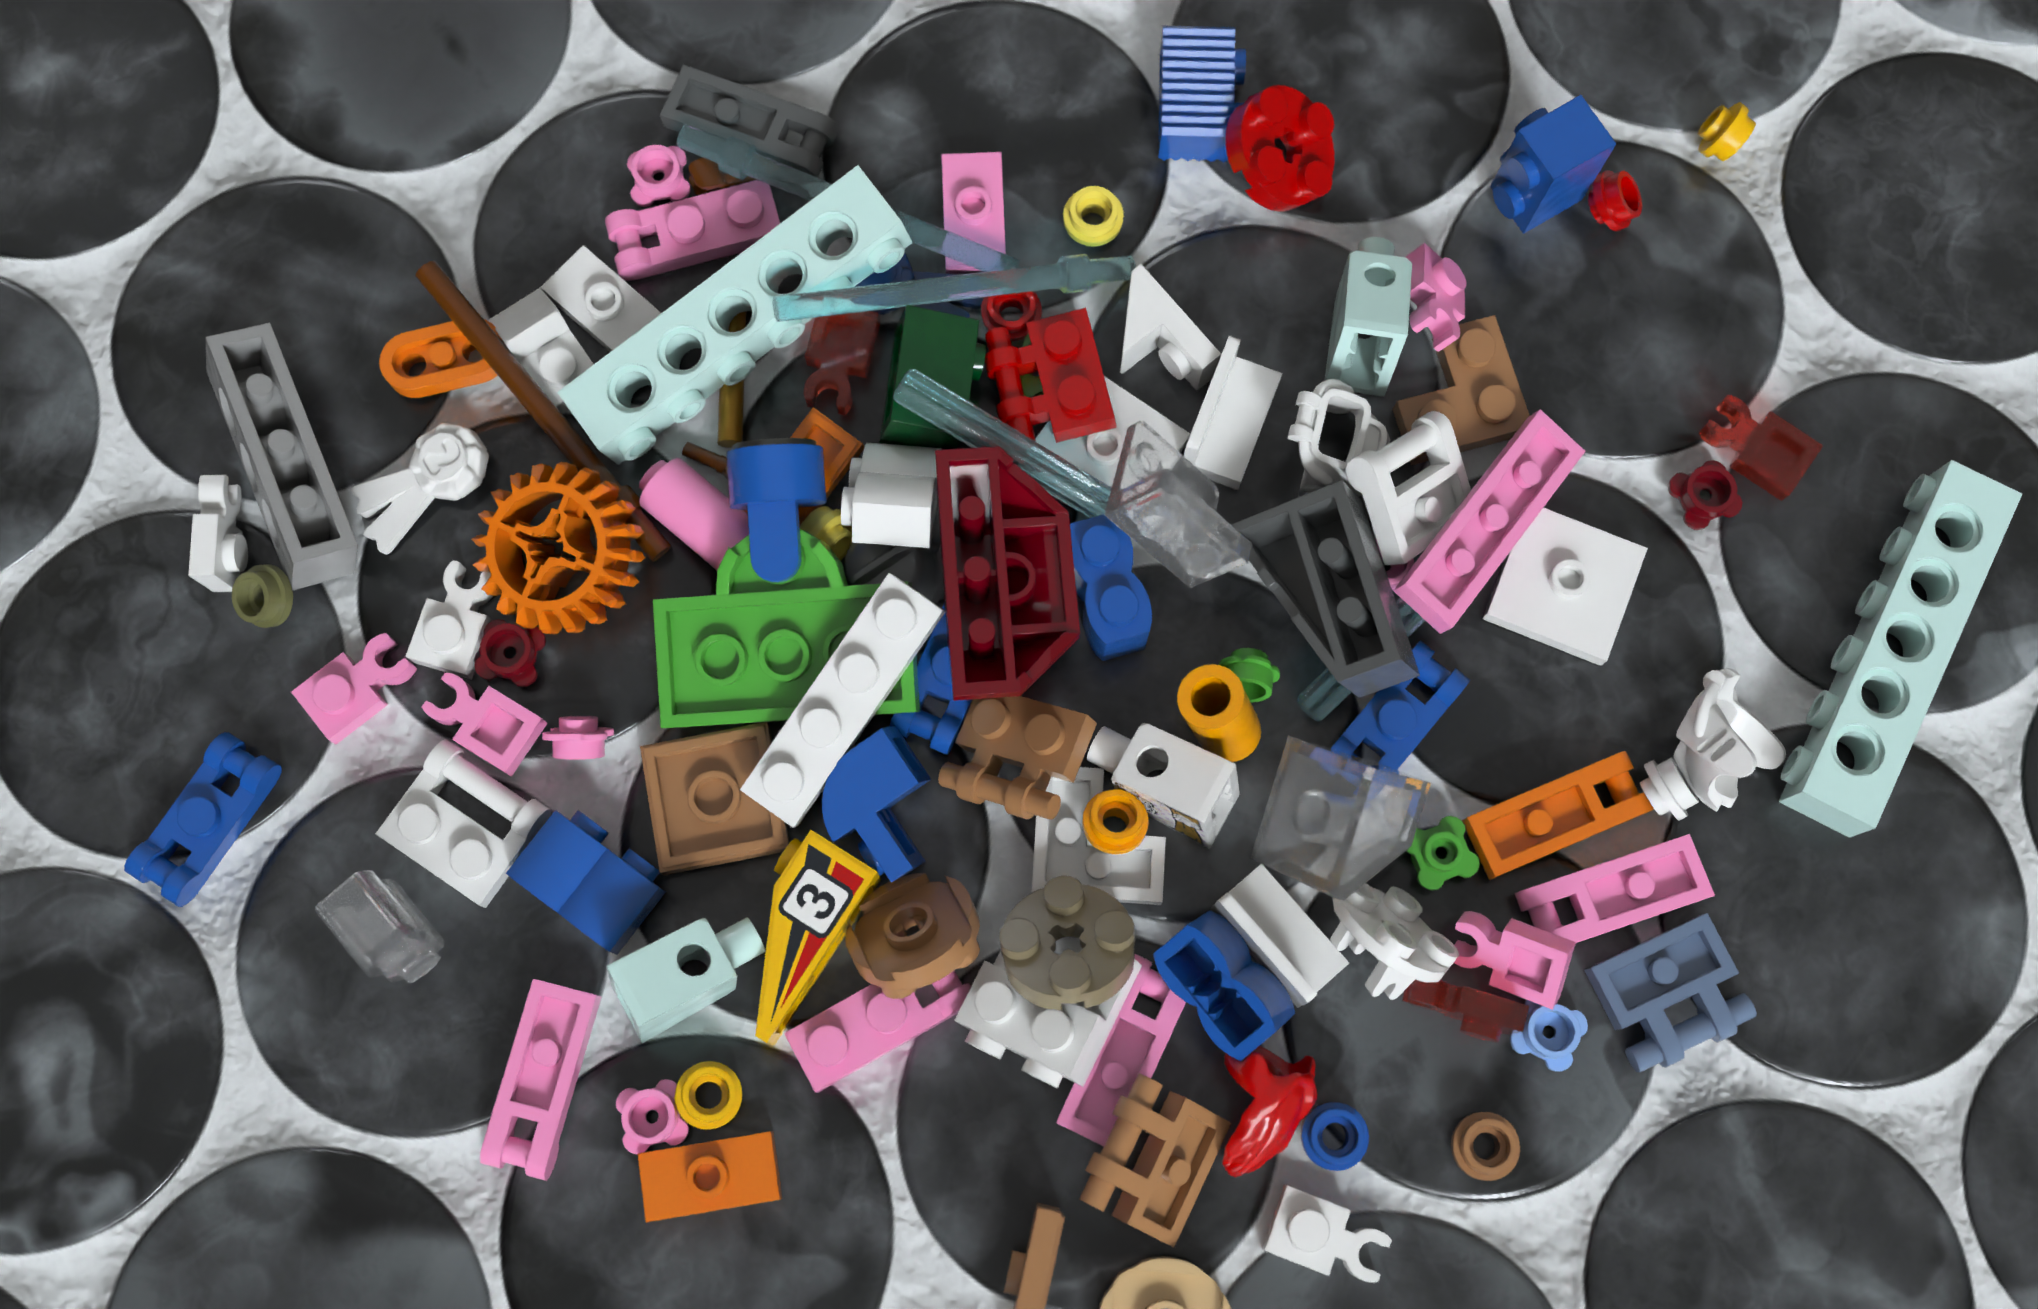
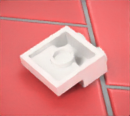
[954,937,1142,1088]

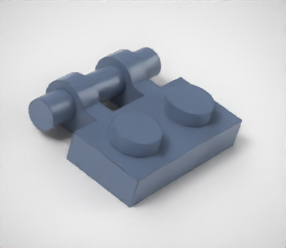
[1584,913,1757,1073]

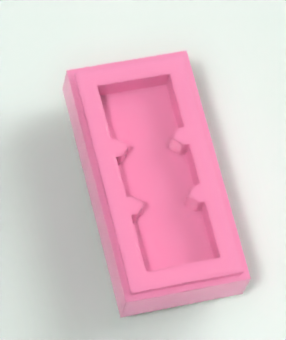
[941,152,1006,274]

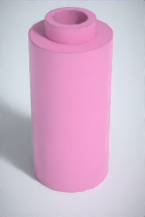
[639,458,749,570]

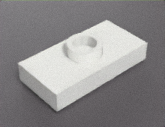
[541,245,661,352]

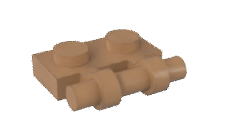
[938,696,1097,820]
[1079,1073,1231,1247]

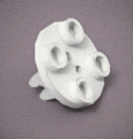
[1330,877,1459,1000]

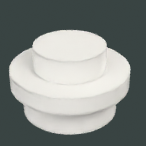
[1640,758,1699,821]

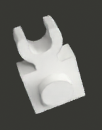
[188,475,248,592]
[405,560,493,680]
[1262,1185,1392,1282]

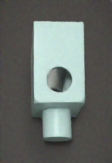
[1324,237,1412,397]
[606,917,766,1043]

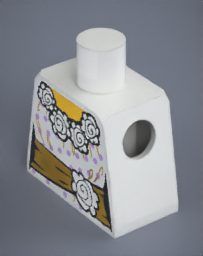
[1087,723,1240,849]

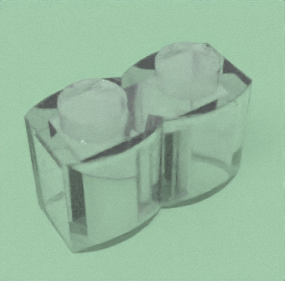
[315,870,445,983]

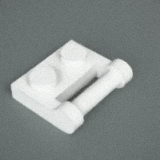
[1346,411,1471,565]
[375,739,551,908]

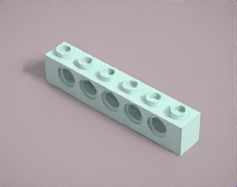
[557,165,912,465]
[1779,460,2022,838]

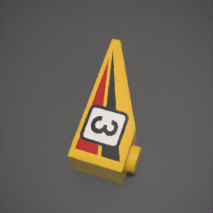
[755,830,882,1046]

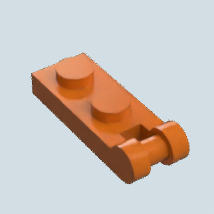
[1462,751,1654,880]

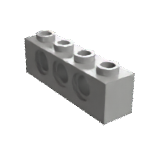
[206,323,358,591]

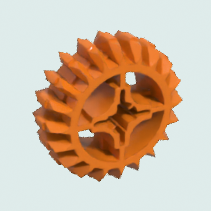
[471,462,646,634]

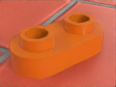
[379,319,507,398]

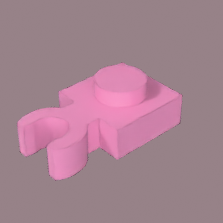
[1406,243,1467,352]
[291,633,417,745]
[422,673,547,777]
[1454,911,1576,1010]

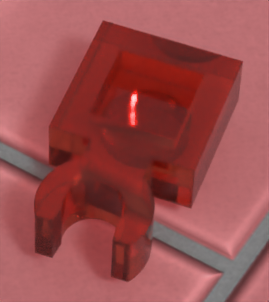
[804,305,881,415]
[1698,395,1823,501]
[1401,979,1529,1043]

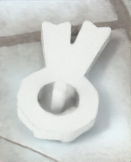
[351,423,489,555]

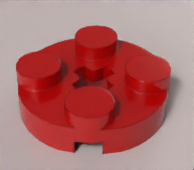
[1226,85,1335,212]

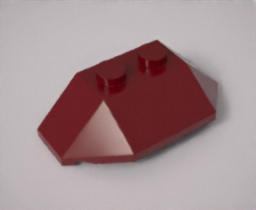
[935,446,1080,701]

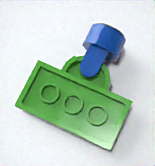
[653,438,920,728]

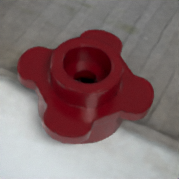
[1668,460,1742,530]
[475,619,546,687]

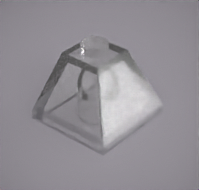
[1250,736,1431,900]

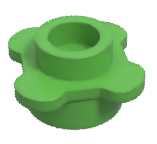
[1403,816,1479,890]

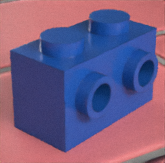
[1490,95,1616,234]

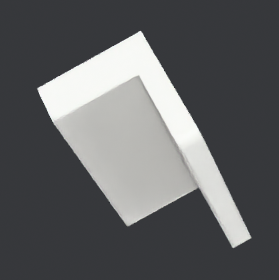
[1181,336,1282,490]
[1211,863,1349,1008]

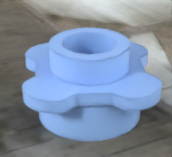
[1510,1000,1588,1071]

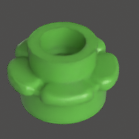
[1218,648,1280,702]

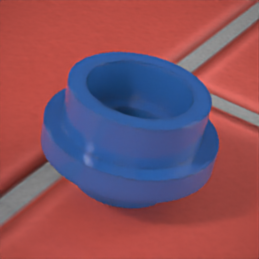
[1301,1102,1369,1171]

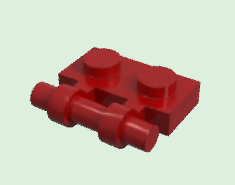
[984,307,1117,449]

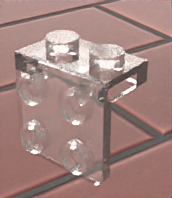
[1104,421,1252,588]

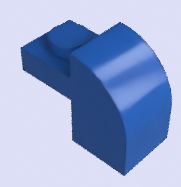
[822,726,931,883]

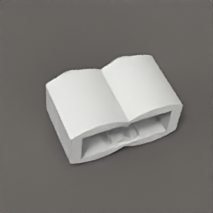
[841,443,942,548]

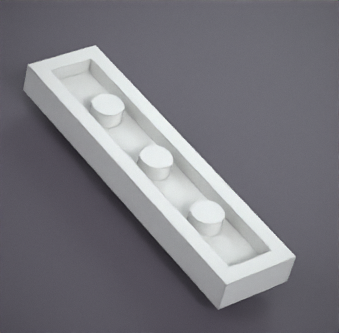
[740,573,946,828]

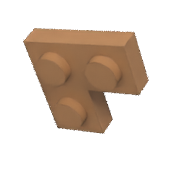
[1392,315,1530,465]

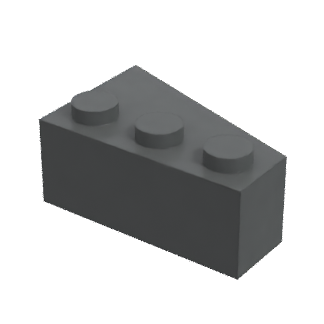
[1223,480,1420,698]

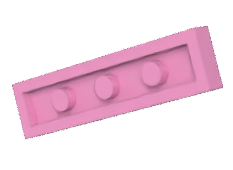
[1393,409,1586,634]

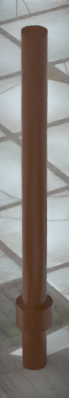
[415,261,672,562]

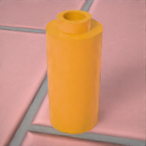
[1177,664,1261,762]

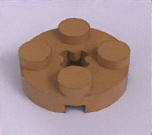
[845,873,980,999]

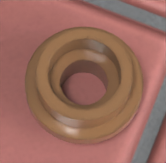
[1451,1112,1520,1181]

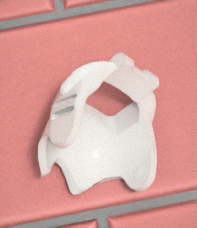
[1288,379,1390,497]
[1673,668,1786,812]

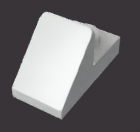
[1120,264,1221,391]
[489,288,594,414]

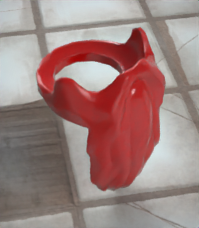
[1222,1046,1317,1177]

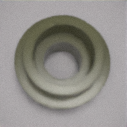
[232,564,293,628]

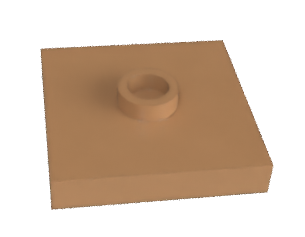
[640,722,790,875]
[1003,1202,1065,1309]

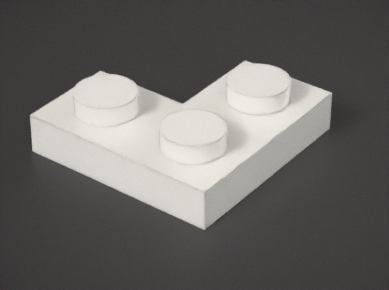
[1031,767,1166,905]

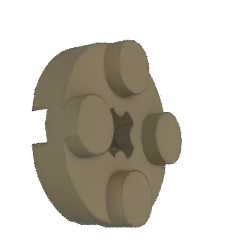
[999,876,1135,1010]

